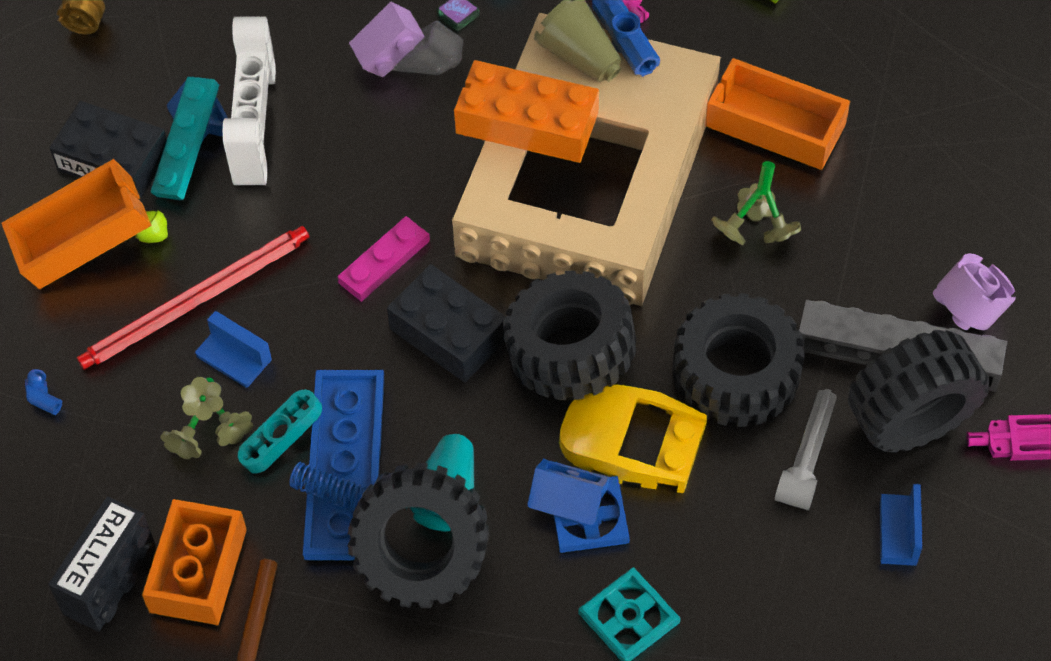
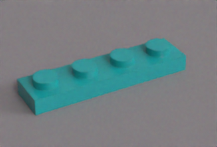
[151,77,220,200]

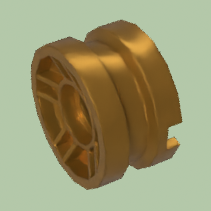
[57,0,105,35]

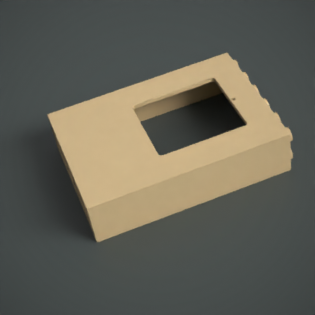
[452,13,720,306]

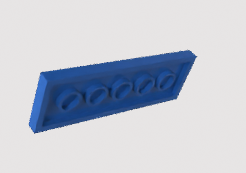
[303,370,384,560]

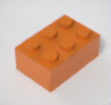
[142,499,247,625]

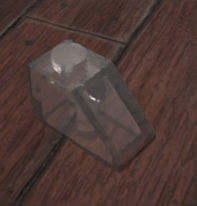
[393,20,464,75]

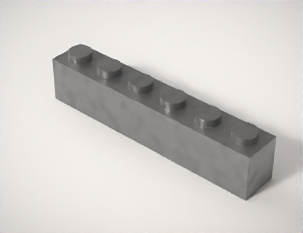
[799,300,1007,392]

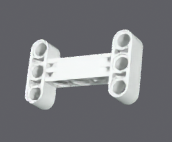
[223,16,276,185]

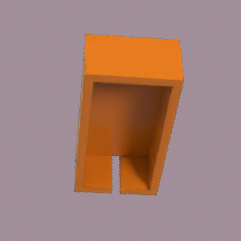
[705,58,850,170]
[454,60,599,163]
[1,159,152,289]

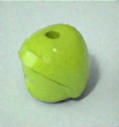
[135,210,168,243]

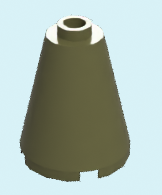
[534,0,622,82]

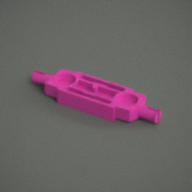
[966,414,1051,460]

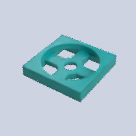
[579,567,680,661]

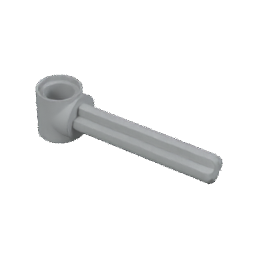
[775,389,837,511]

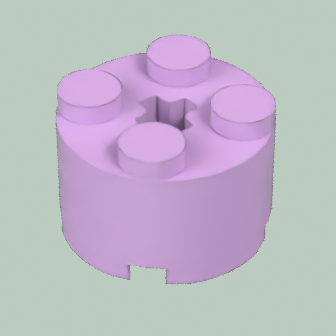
[933,253,1016,330]

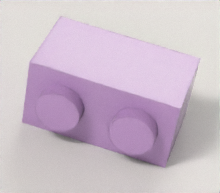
[349,2,425,77]

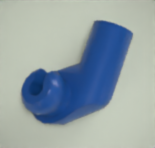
[25,369,62,415]

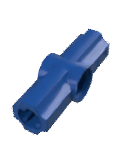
[592,0,660,77]

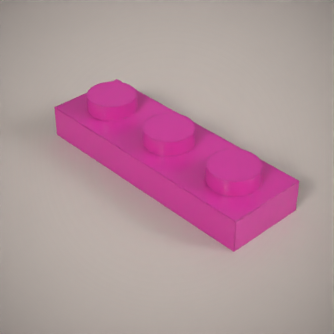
[337,216,430,302]

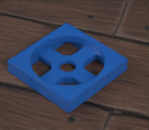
[553,476,630,553]

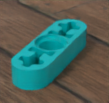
[238,389,322,473]

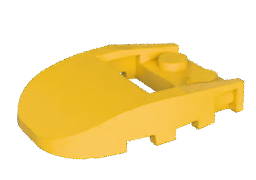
[559,385,707,493]

